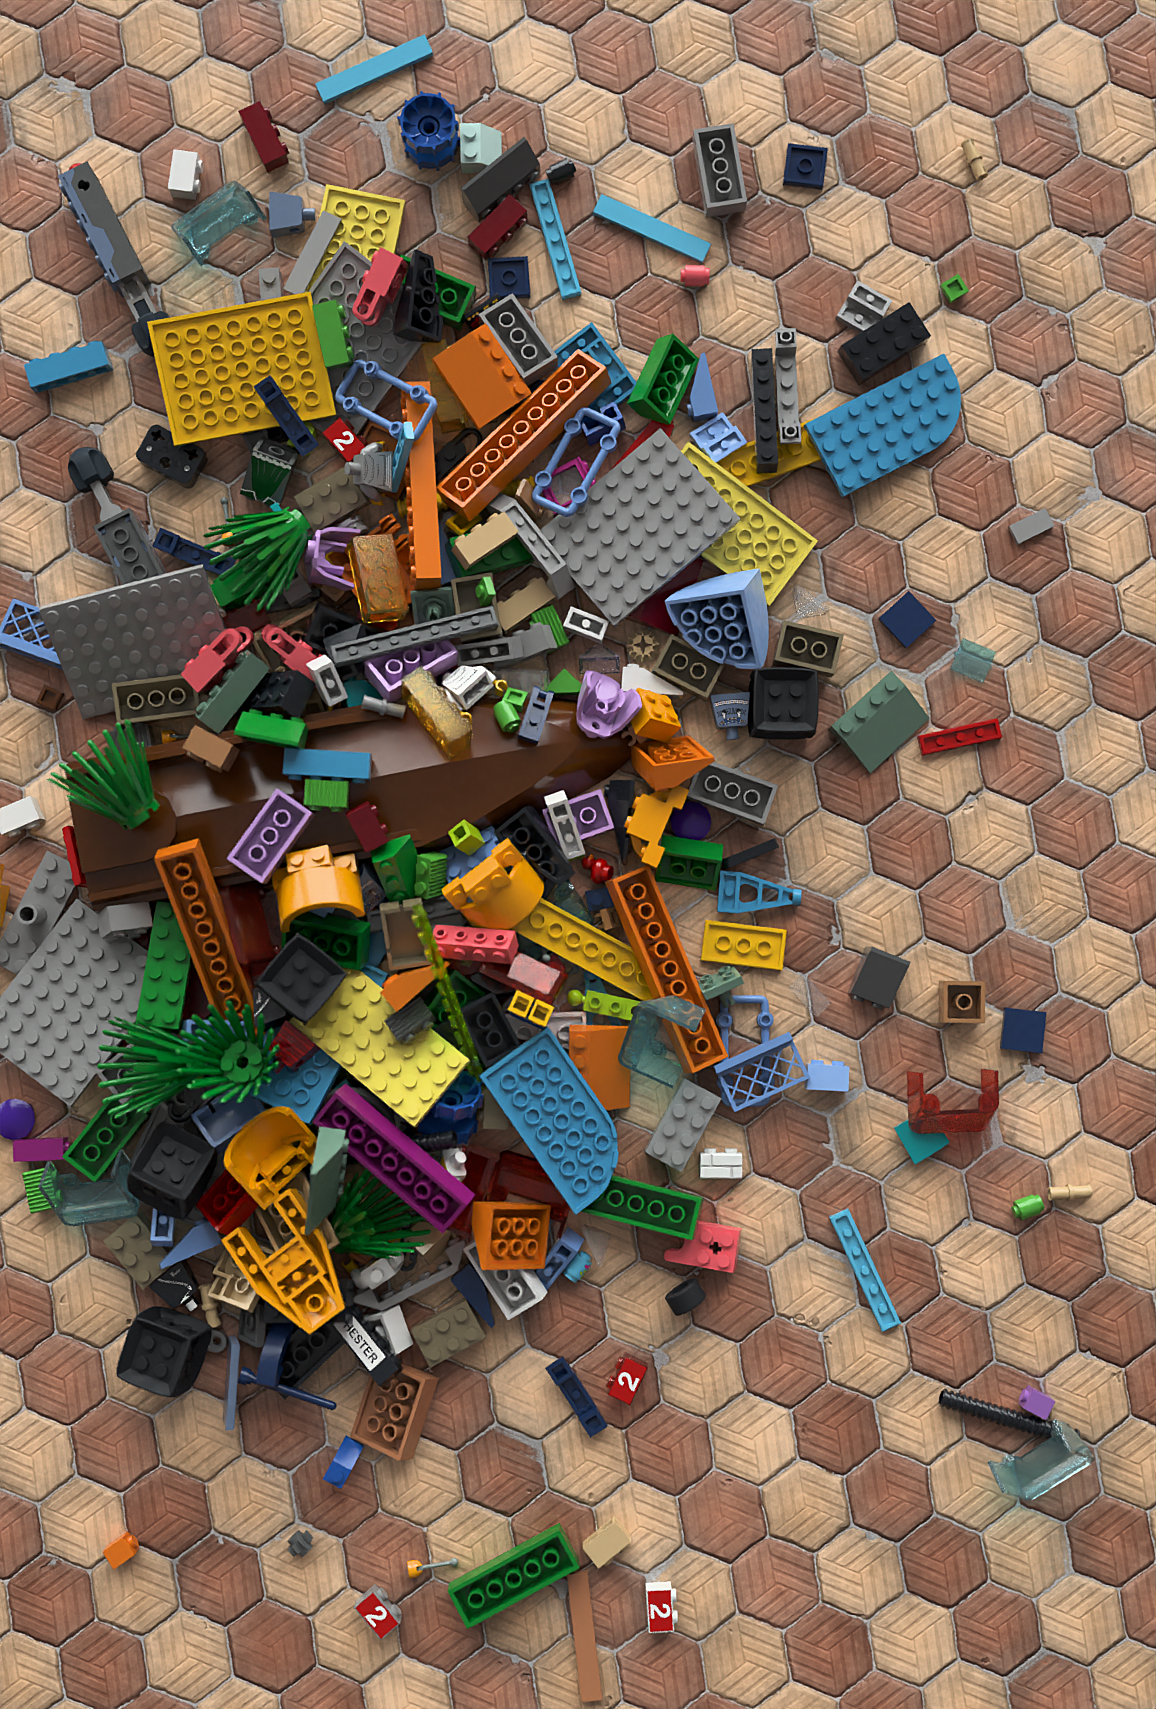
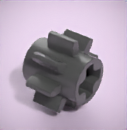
[287,1530,313,1557]

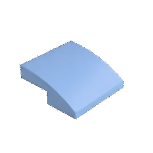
[689,412,747,463]

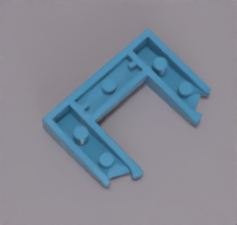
[554,322,637,413]

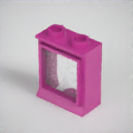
[542,456,596,518]

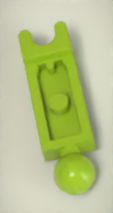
[567,990,643,1022]

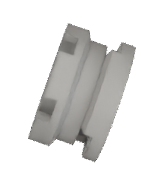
[338,515,369,544]

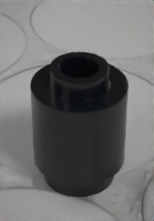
[545,158,577,185]

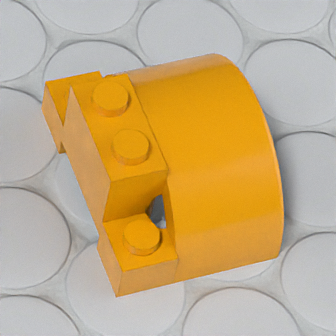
[624,785,689,870]
[441,838,544,930]
[272,845,365,933]
[224,1106,318,1210]

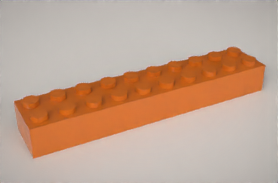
[436,349,612,522]
[400,382,441,590]
[154,838,266,1037]
[605,865,729,1073]

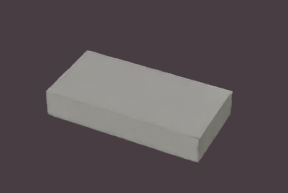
[1008,508,1054,545]

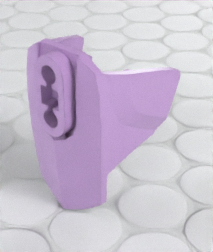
[304,527,361,591]
[576,671,642,739]

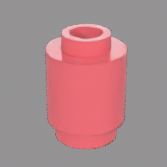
[680,265,710,287]

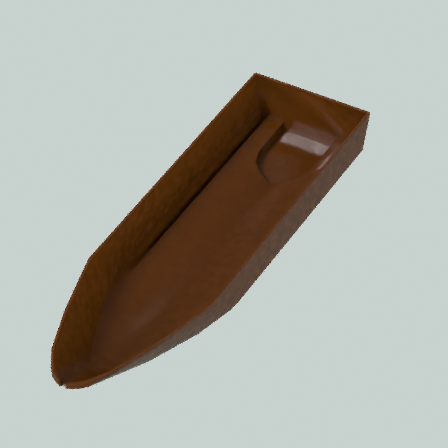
[65,692,638,913]

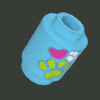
[563,1250,593,1283]

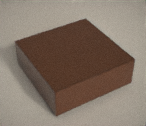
[35,684,65,712]

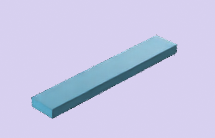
[315,34,433,105]
[529,178,581,300]
[593,194,711,264]
[829,1208,901,1332]

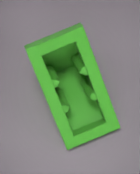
[544,668,582,696]

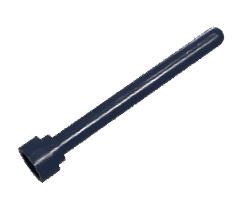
[238,1367,337,1410]

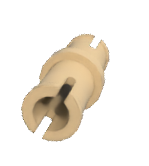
[961,138,988,181]
[1047,1184,1092,1201]
[198,1283,221,1328]

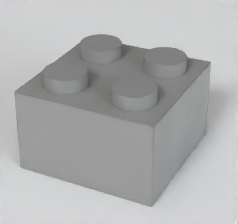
[97,902,153,941]

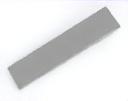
[283,211,341,295]

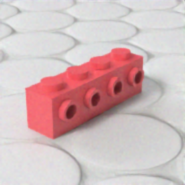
[428,925,519,964]

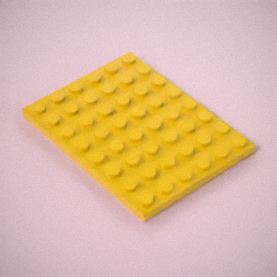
[147,292,337,447]

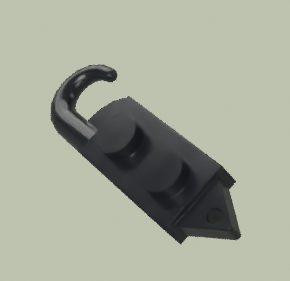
[434,427,483,485]
[167,1064,220,1123]

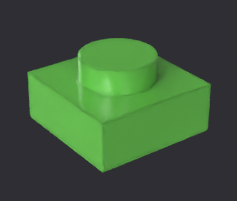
[940,274,969,304]
[475,577,496,606]
[502,687,528,712]

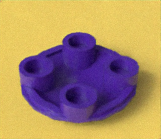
[671,801,711,841]
[0,1099,35,1140]

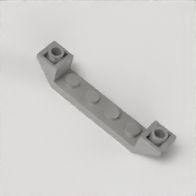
[775,328,801,444]
[485,492,575,600]
[354,1236,467,1311]

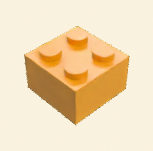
[630,688,681,743]

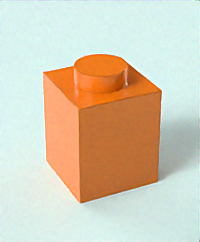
[102,1531,139,1569]

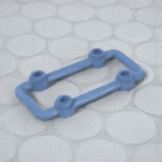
[335,360,437,442]
[532,407,621,517]
[715,995,775,1107]

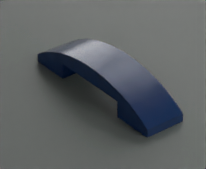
[253,375,319,457]
[152,528,236,576]
[256,1324,299,1388]
[545,1356,608,1438]

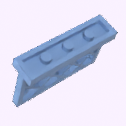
[0,599,63,670]
[713,1032,810,1112]

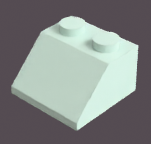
[460,123,502,173]

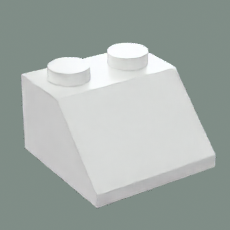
[362,1305,413,1354]

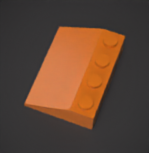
[431,323,532,430]
[631,735,715,792]
[380,959,453,1011]
[569,1025,632,1110]
[471,1202,551,1270]

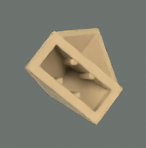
[405,1222,453,1265]

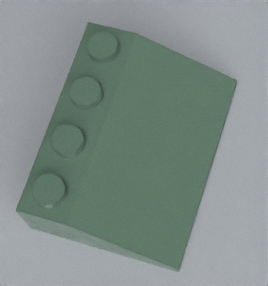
[195,650,270,734]
[829,671,930,773]
[305,1127,349,1235]

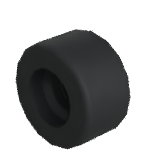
[665,1278,706,1316]

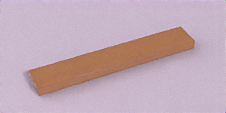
[567,1570,602,1702]

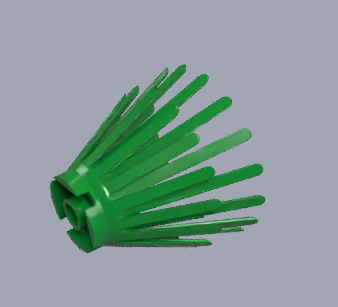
[203,507,313,611]
[47,719,160,830]
[176,1001,279,1103]
[97,1017,205,1118]
[328,1168,431,1259]

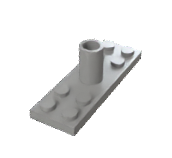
[0,851,77,975]

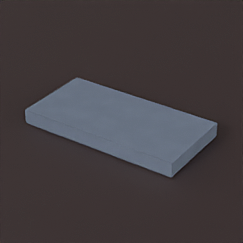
[223,1335,240,1430]

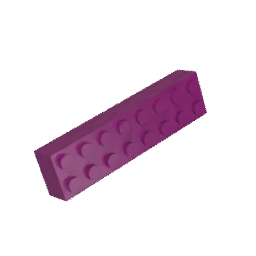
[313,1083,475,1234]

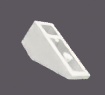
[621,664,683,698]
[544,790,585,859]

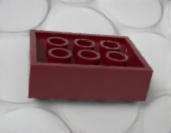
[625,558,704,636]

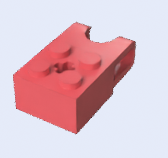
[352,247,409,327]
[261,624,322,688]
[181,626,254,693]
[664,1221,742,1273]

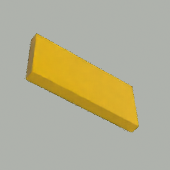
[700,920,787,971]

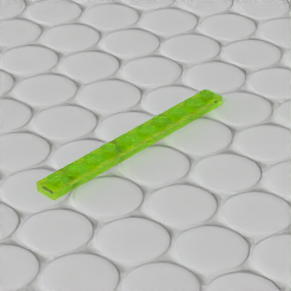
[411,903,483,1082]

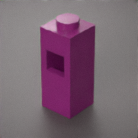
[13,1137,71,1162]

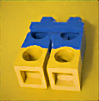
[508,991,554,1030]

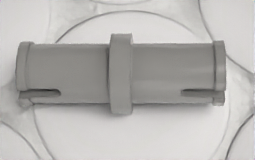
[361,695,406,718]

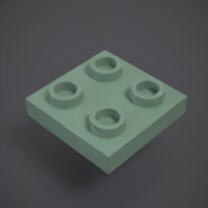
[410,586,456,625]
[697,966,744,1008]

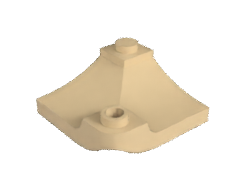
[208,1245,275,1313]

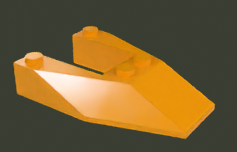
[221,1188,345,1334]

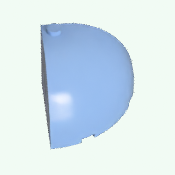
[665,568,769,669]

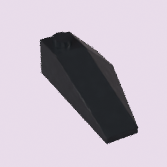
[393,249,443,343]
[604,780,635,865]
[494,805,576,886]

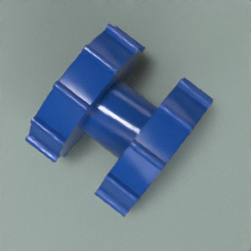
[397,91,460,171]
[417,1070,484,1145]

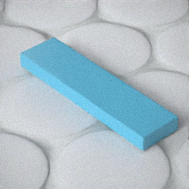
[391,422,414,493]

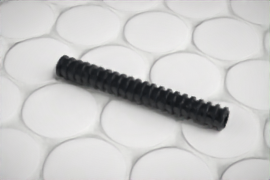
[343,1130,458,1165]
[939,1389,1080,1448]

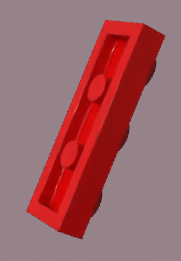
[62,825,87,888]

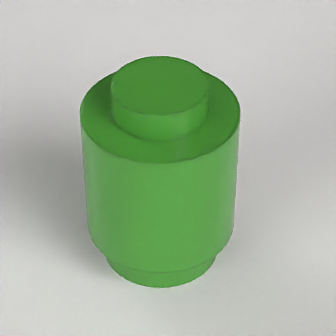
[493,700,521,733]
[1011,1194,1045,1221]

